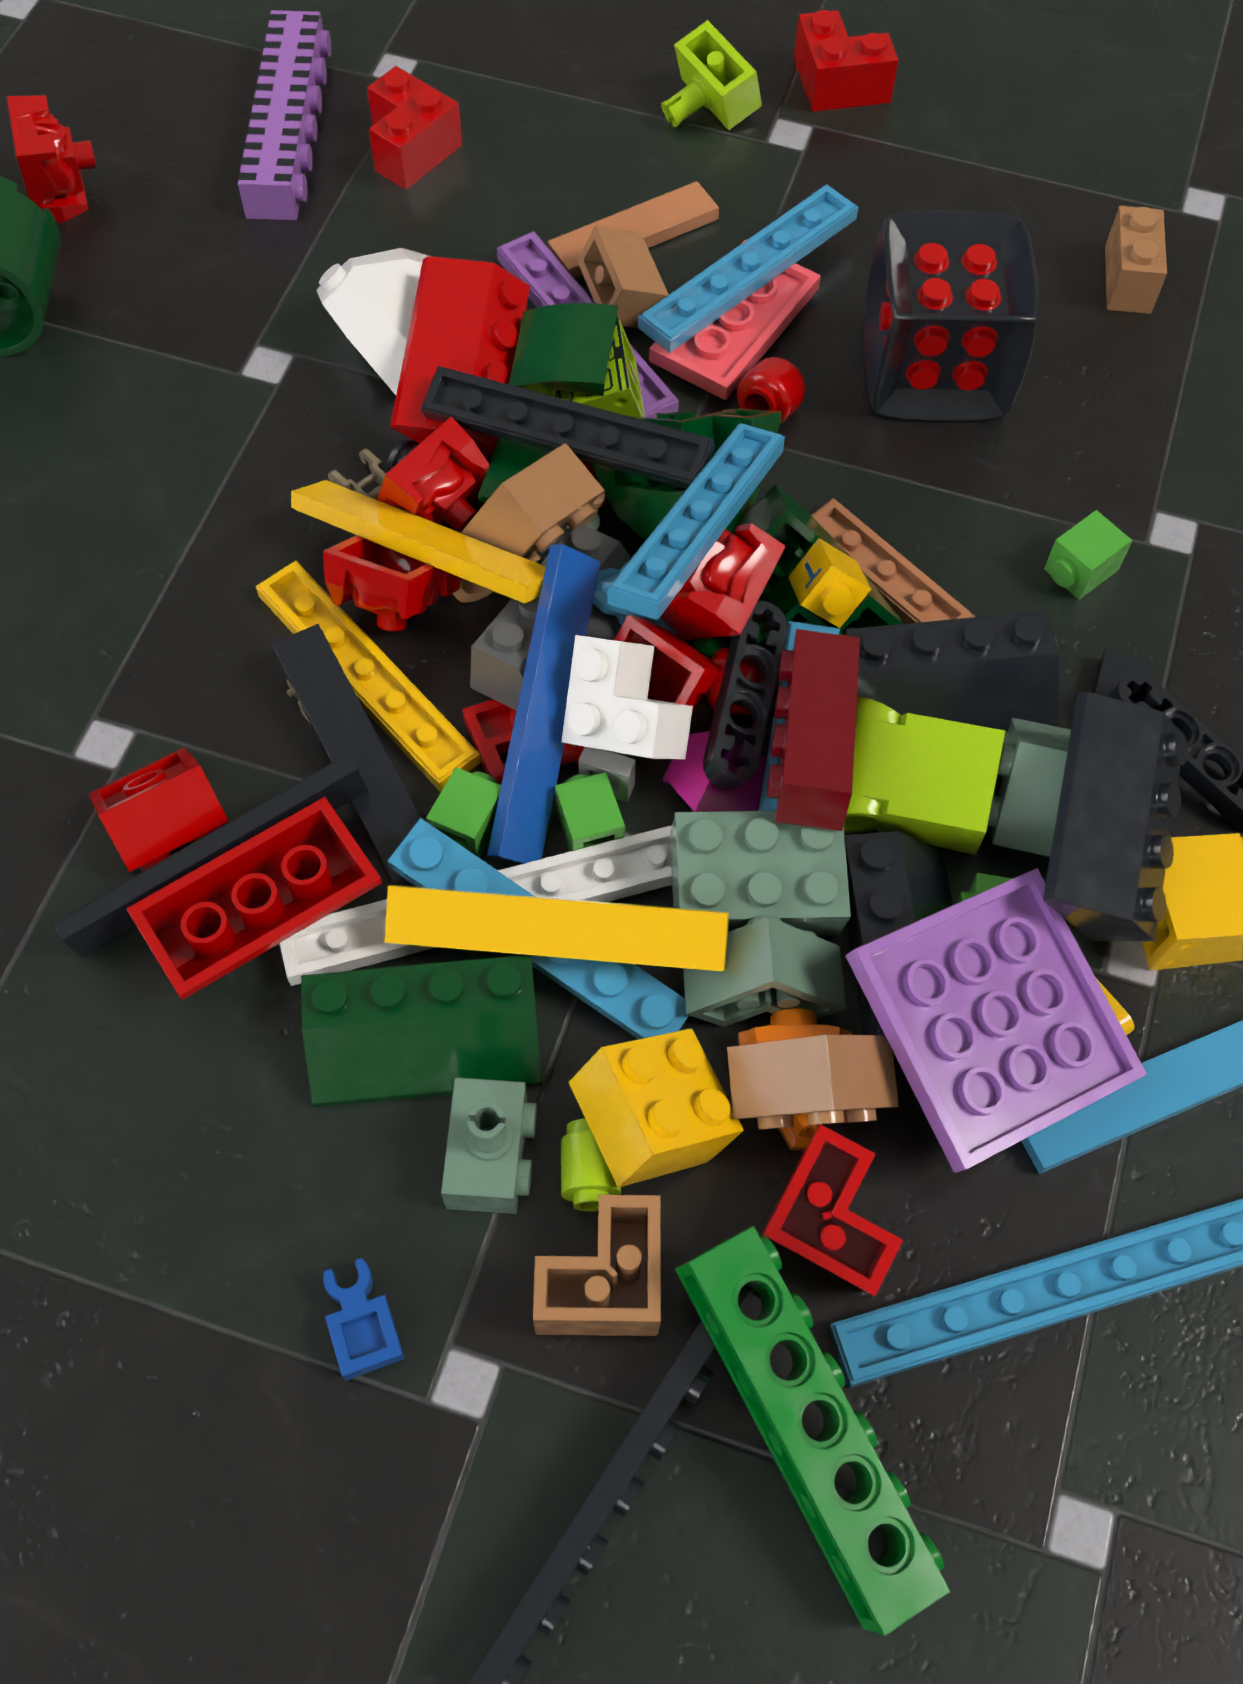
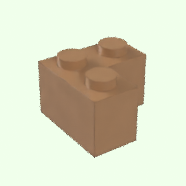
[461,443,605,563]
[727,1035,899,1129]
[533,1195,661,1336]

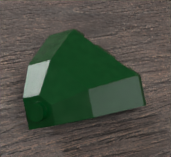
[591,409,781,541]
[690,484,903,659]

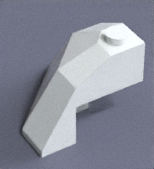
[316,248,428,395]

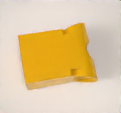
[1141,833,1243,971]

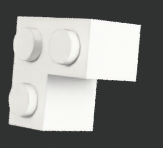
[561,635,693,759]

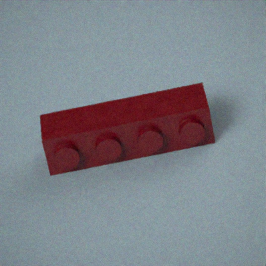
[767,629,860,831]

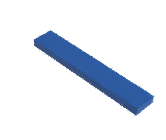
[487,544,601,865]

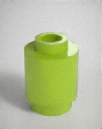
[561,1119,621,1212]

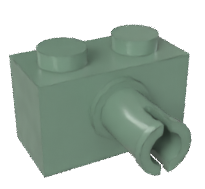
[441,1078,537,1214]

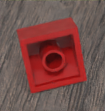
[88,747,229,872]

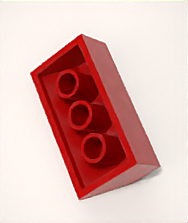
[390,256,530,459]
[126,797,382,1000]

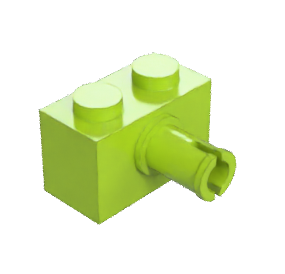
[661,20,762,130]

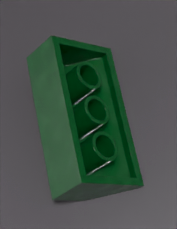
[301,955,542,1107]

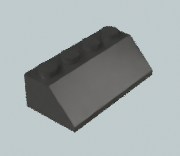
[470,525,632,711]

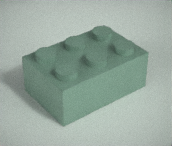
[670,811,851,936]

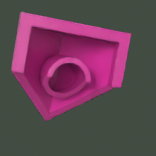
[663,731,767,812]

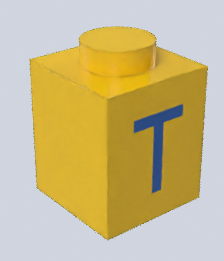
[788,538,871,628]

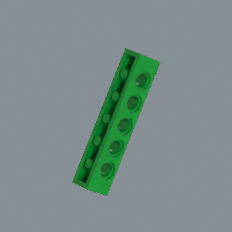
[675,1226,950,1636]

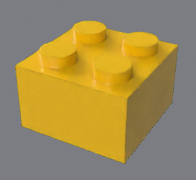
[568,1028,744,1188]

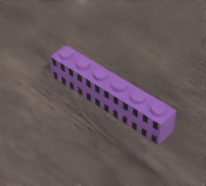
[238,10,331,220]

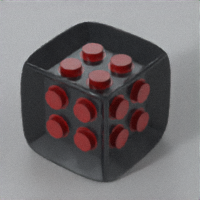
[864,210,1039,422]

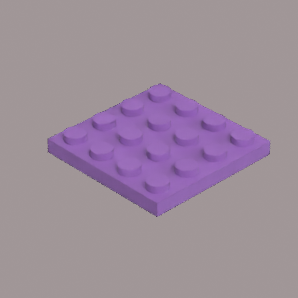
[845,868,1147,1173]

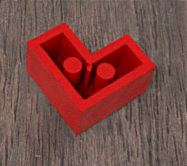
[794,10,899,112]
[367,66,462,190]
[762,1124,903,1296]

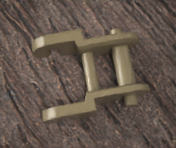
[328,449,386,500]

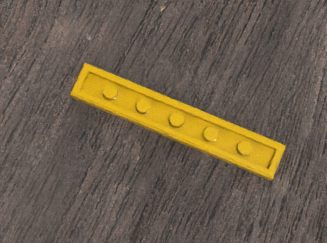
[291,480,546,604]
[255,560,481,792]
[384,885,729,972]

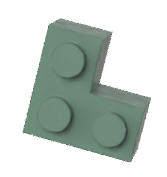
[987,718,1071,857]
[683,915,847,1027]

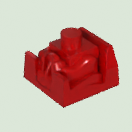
[7,95,97,224]
[378,417,490,532]
[660,523,786,640]
[323,535,461,631]
[614,614,722,760]

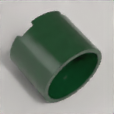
[0,176,61,357]

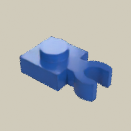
[323,1258,405,1381]

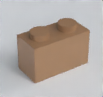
[1105,206,1167,314]
[577,225,669,328]

